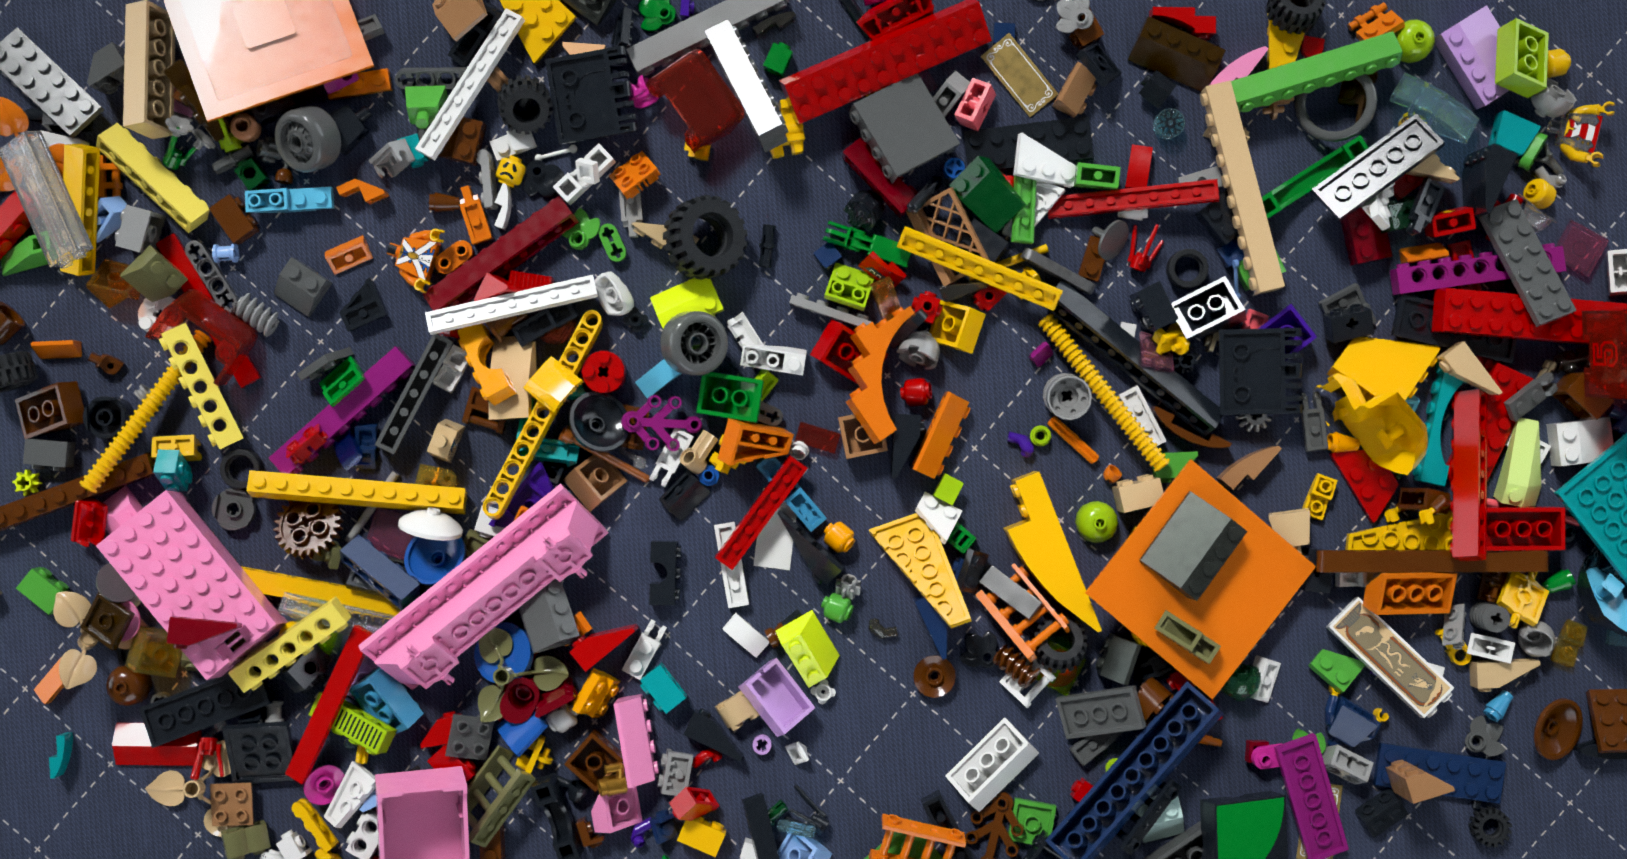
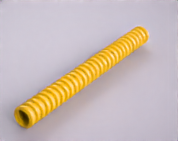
[1038,314,1170,472]
[79,330,212,493]

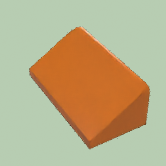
[325,235,373,275]
[1399,243,1449,264]
[31,340,82,359]
[34,658,64,705]

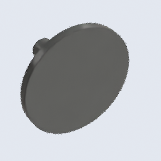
[1092,220,1129,260]
[96,563,136,603]

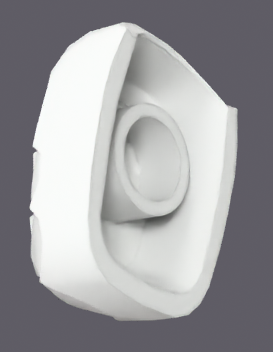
[594,271,634,316]

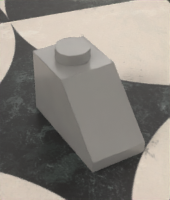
[933,71,970,117]

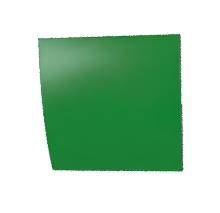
[319,356,365,407]

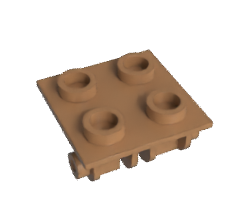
[210,782,254,826]

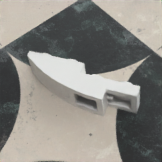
[1362,182,1395,231]

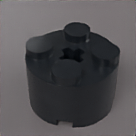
[83,396,134,439]

